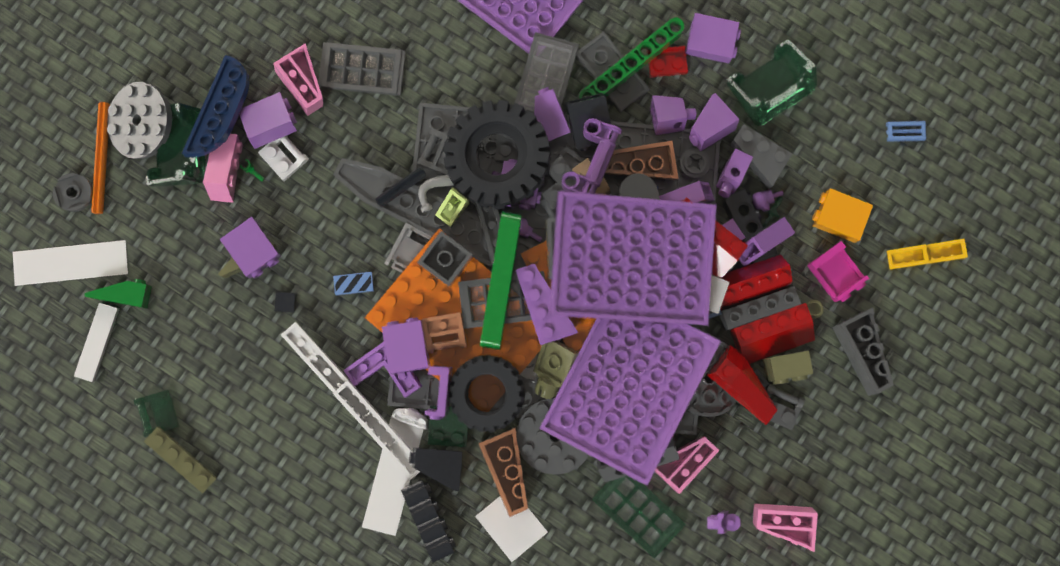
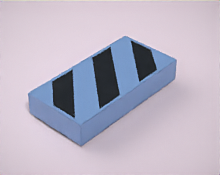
[333,272,374,296]

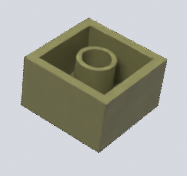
[762,351,813,385]

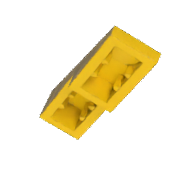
[886,239,968,270]

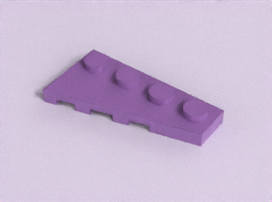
[516,264,578,345]

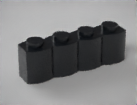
[401,480,456,563]

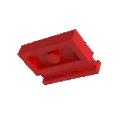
[647,46,688,78]

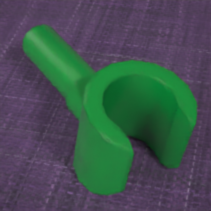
[239,159,265,182]

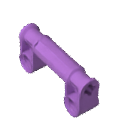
[562,118,622,194]

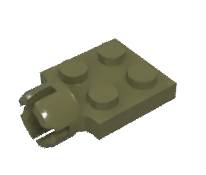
[533,340,579,399]

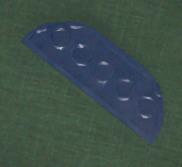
[182,55,250,158]

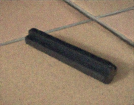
[375,167,427,207]

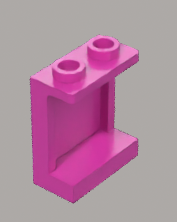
[807,241,869,302]

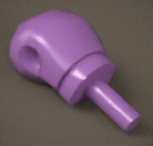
[752,190,783,212]
[519,218,542,242]

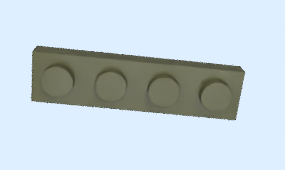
[143,426,217,494]

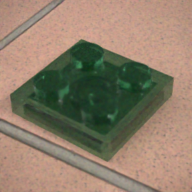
[428,405,468,447]

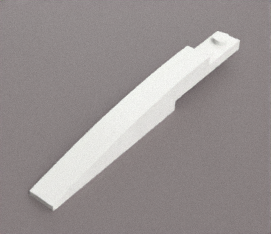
[281,322,420,480]

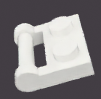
[258,135,309,181]

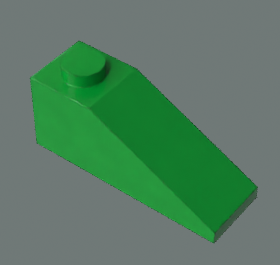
[84,279,152,309]

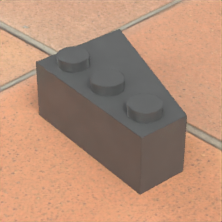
[730,124,792,190]

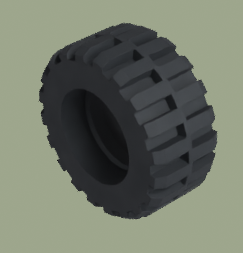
[448,355,525,432]

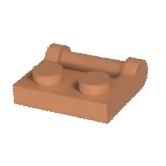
[422,312,467,354]

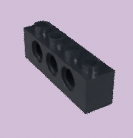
[721,189,777,265]

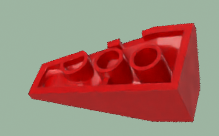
[707,345,778,425]

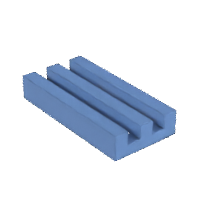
[886,121,926,142]

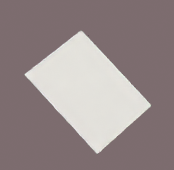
[475,496,548,562]

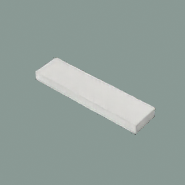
[74,303,119,382]

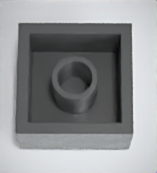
[417,231,475,287]

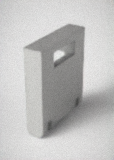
[384,223,432,273]

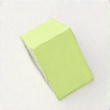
[436,188,469,227]

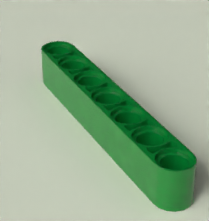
[579,17,684,98]
[480,212,522,350]

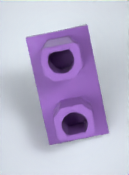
[707,511,741,534]

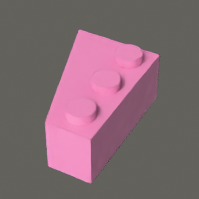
[274,43,323,116]
[203,134,243,203]
[654,436,719,494]
[753,504,818,552]

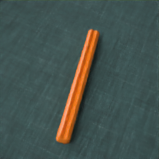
[91,102,110,214]

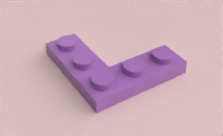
[344,342,423,398]

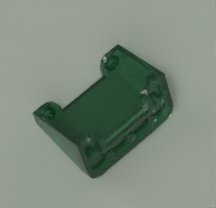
[726,39,817,126]
[146,103,208,187]

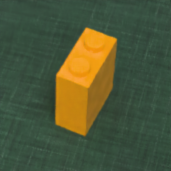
[812,188,873,243]

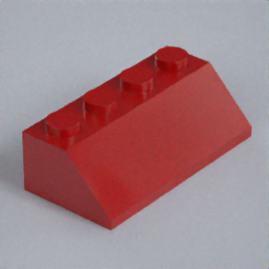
[680,197,748,279]
[720,254,793,311]
[730,303,815,364]

